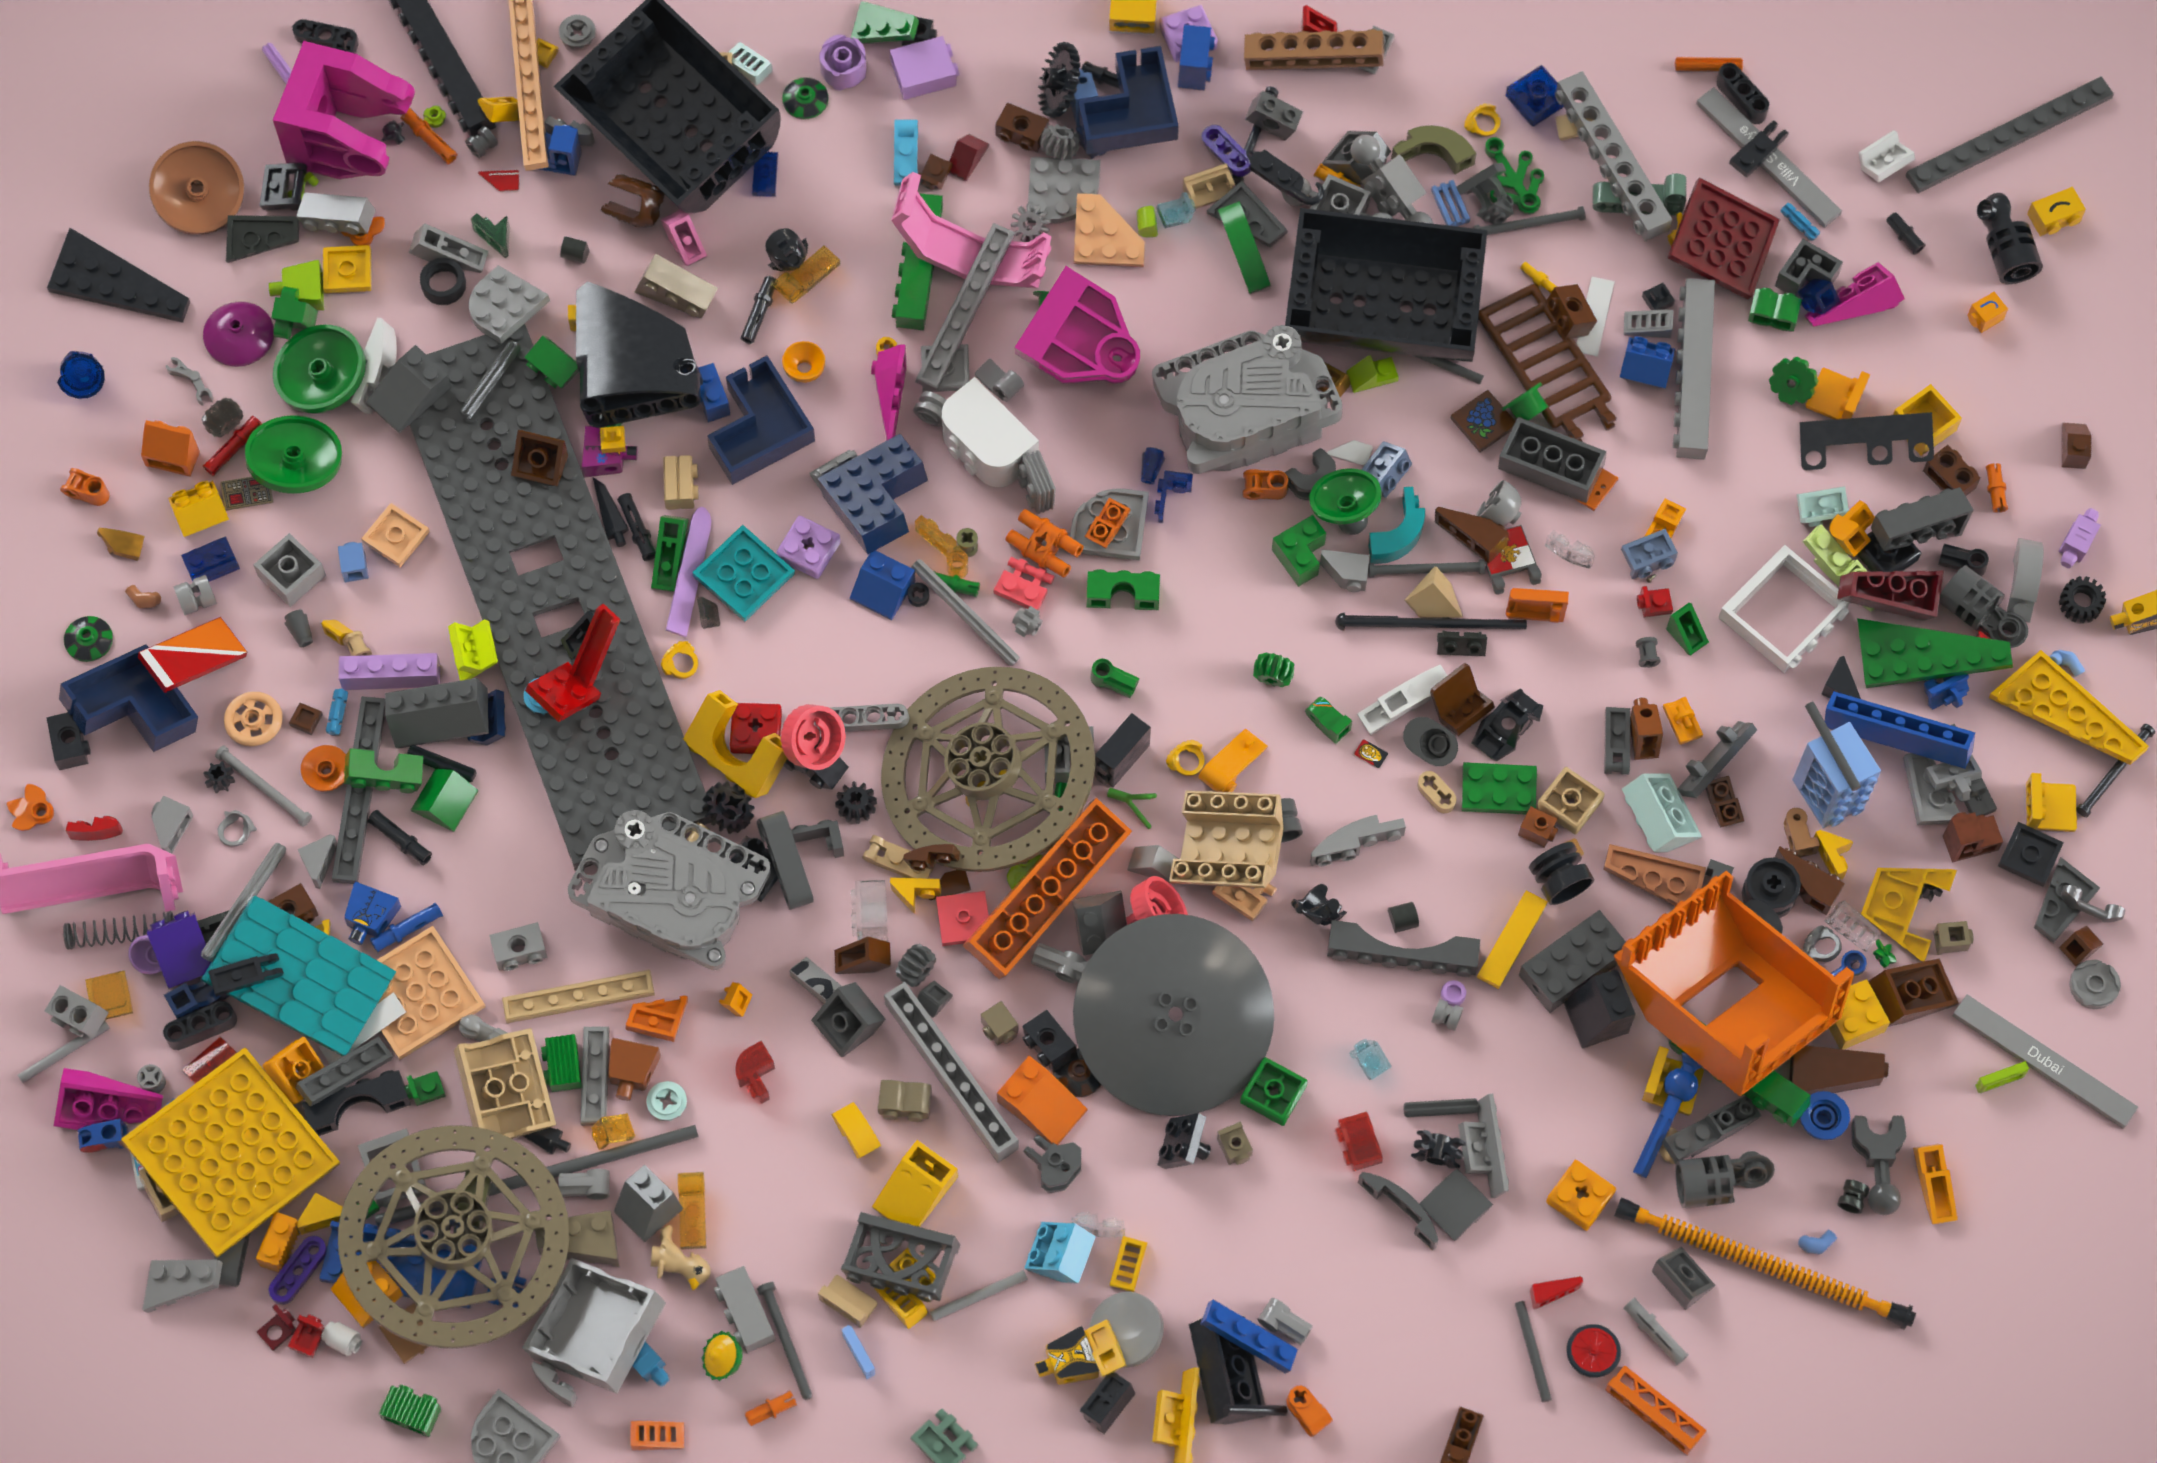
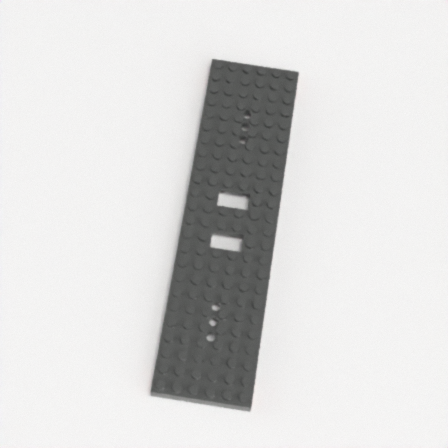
[389,324,713,871]

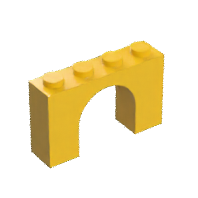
[683,690,787,798]

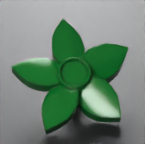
[1873,939,1897,968]

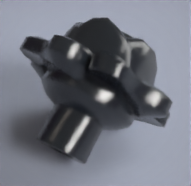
[382,120,405,145]

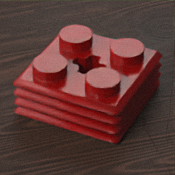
[730,703,782,754]

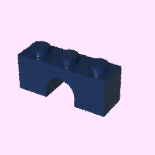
[164,981,230,1019]

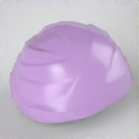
[129,935,161,974]

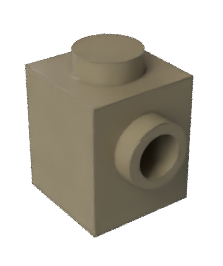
[981,1001,1019,1045]

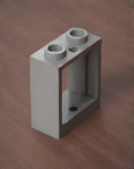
[358,1128,426,1208]

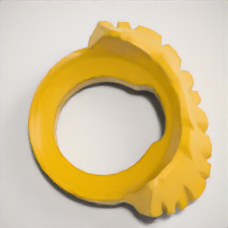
[1464,103,1500,136]
[661,641,698,679]
[1166,740,1205,776]

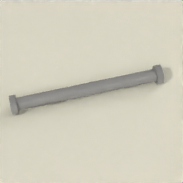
[215,746,312,827]

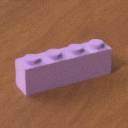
[339,653,441,690]

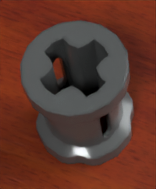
[1636,637,1661,668]

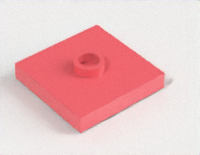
[936,891,989,946]

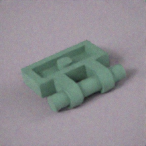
[911,1409,978,1463]

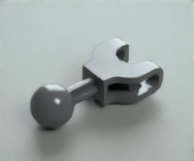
[1285,448,1368,535]
[1851,1115,1906,1215]

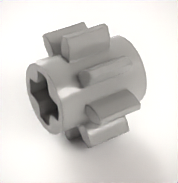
[1012,606,1042,637]

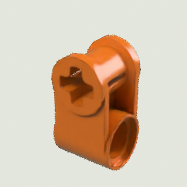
[60,468,110,506]
[1242,469,1288,500]
[1286,1385,1333,1437]

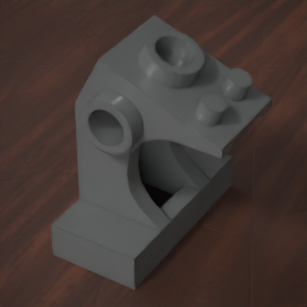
[1456,163,1514,224]

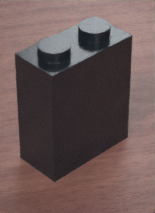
[1094,713,1151,787]

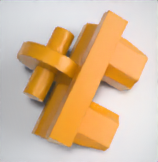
[1663,696,1703,745]

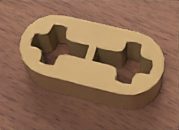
[1417,771,1456,814]

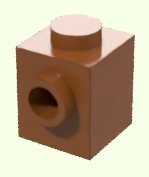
[1518,806,1559,848]

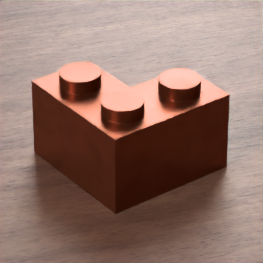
[1943,812,2003,862]

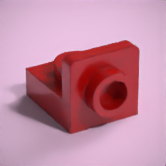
[1637,586,1673,617]

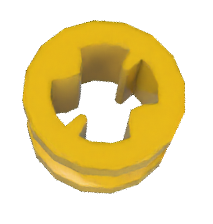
[876,337,897,356]

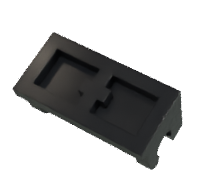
[1080,1372,1135,1434]

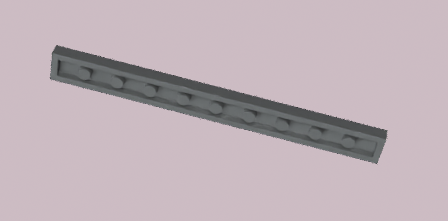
[1906,76,2114,193]

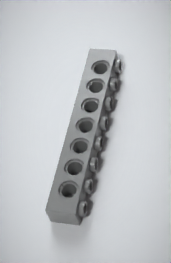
[1555,71,1672,241]

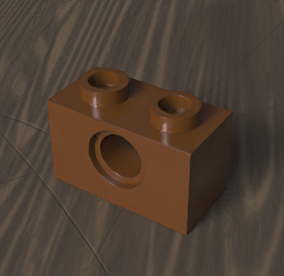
[995,102,1049,153]
[1545,284,1597,339]
[268,883,319,924]

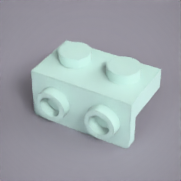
[1796,487,1849,527]

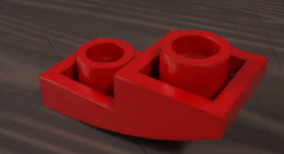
[65,816,123,841]

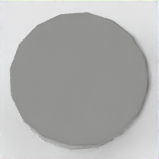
[2069,960,2121,1009]

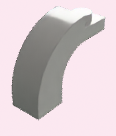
[2006,538,2044,623]

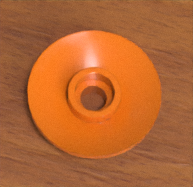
[301,745,346,792]

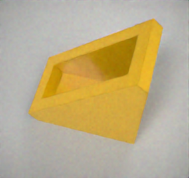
[297,1192,348,1235]

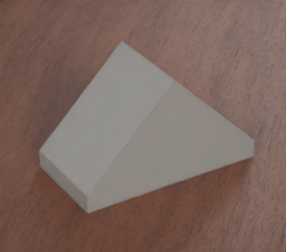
[298,835,337,889]
[1128,845,1179,884]

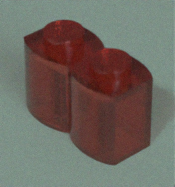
[1335,1111,1383,1172]

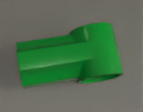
[1090,658,1140,698]

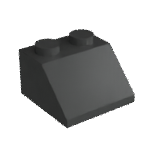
[1322,131,1391,184]
[1072,890,1127,956]
[811,982,886,1057]
[614,1165,683,1242]

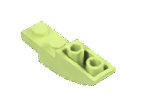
[1802,525,1874,611]

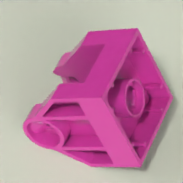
[273,41,415,179]
[1015,266,1140,384]

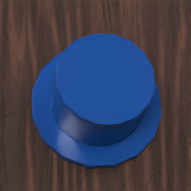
[1800,1091,1850,1140]

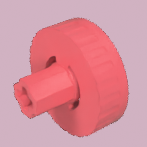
[781,704,845,770]
[1126,876,1188,925]

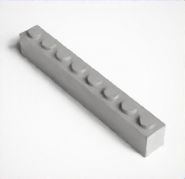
[1673,278,1715,460]
[884,982,1019,1162]

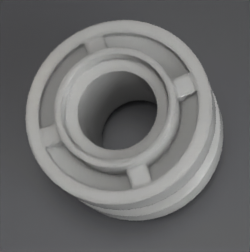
[913,391,946,426]

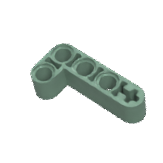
[1593,173,1686,216]

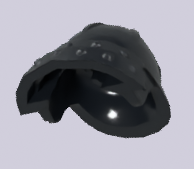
[765,228,808,272]

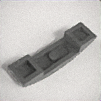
[1358,1172,1438,1250]

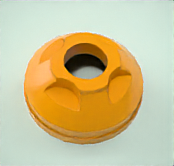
[782,341,825,383]

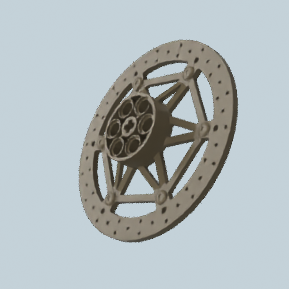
[881,667,1095,872]
[338,1126,569,1348]

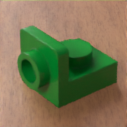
[405,1071,446,1106]

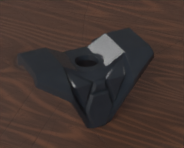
[1471,688,1543,761]

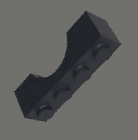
[302,1070,411,1136]

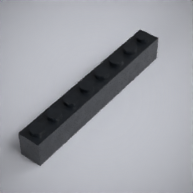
[389,0,496,136]

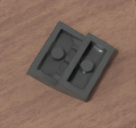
[1419,1169,1493,1241]

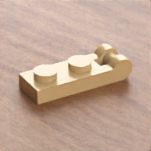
[862,835,935,879]

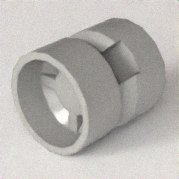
[173,575,217,615]

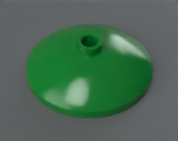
[1309,468,1382,525]

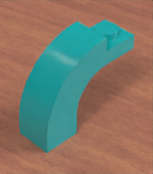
[1368,487,1425,564]

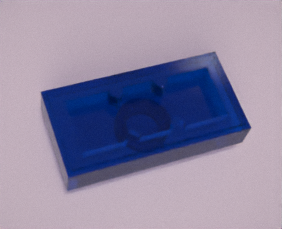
[752,152,778,197]

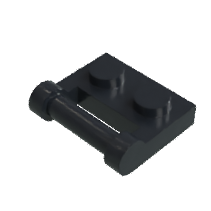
[260,163,308,211]

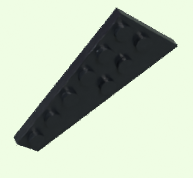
[47,228,190,322]

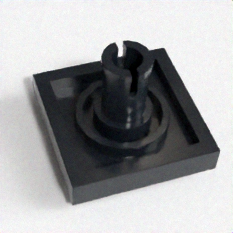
[1157,1113,1211,1169]

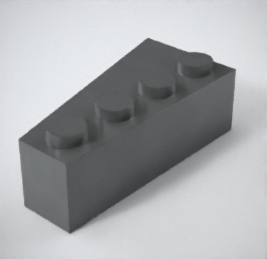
[1871,487,1974,551]

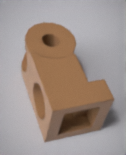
[1783,808,1820,857]

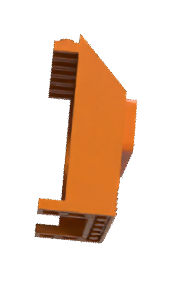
[1613,871,1854,1096]

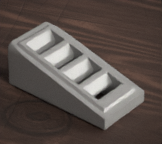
[1624,310,1673,338]

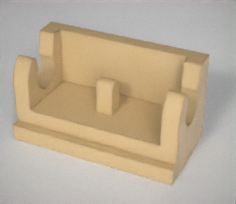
[1183,163,1235,210]

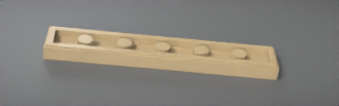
[502,970,655,1023]

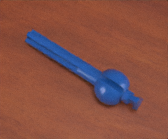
[1633,1052,1702,1178]

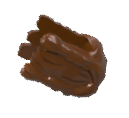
[601,174,665,227]

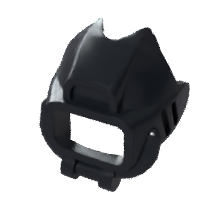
[1291,884,1347,926]

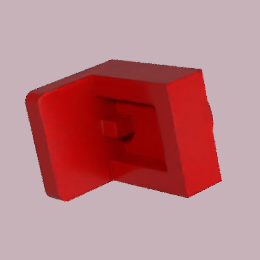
[288,1314,325,1358]

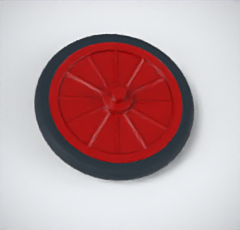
[1567,1324,1621,1378]

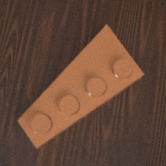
[1603,844,1706,906]

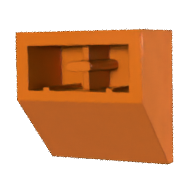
[141,420,200,477]

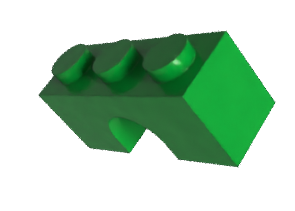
[1086,569,1160,610]
[344,748,423,793]

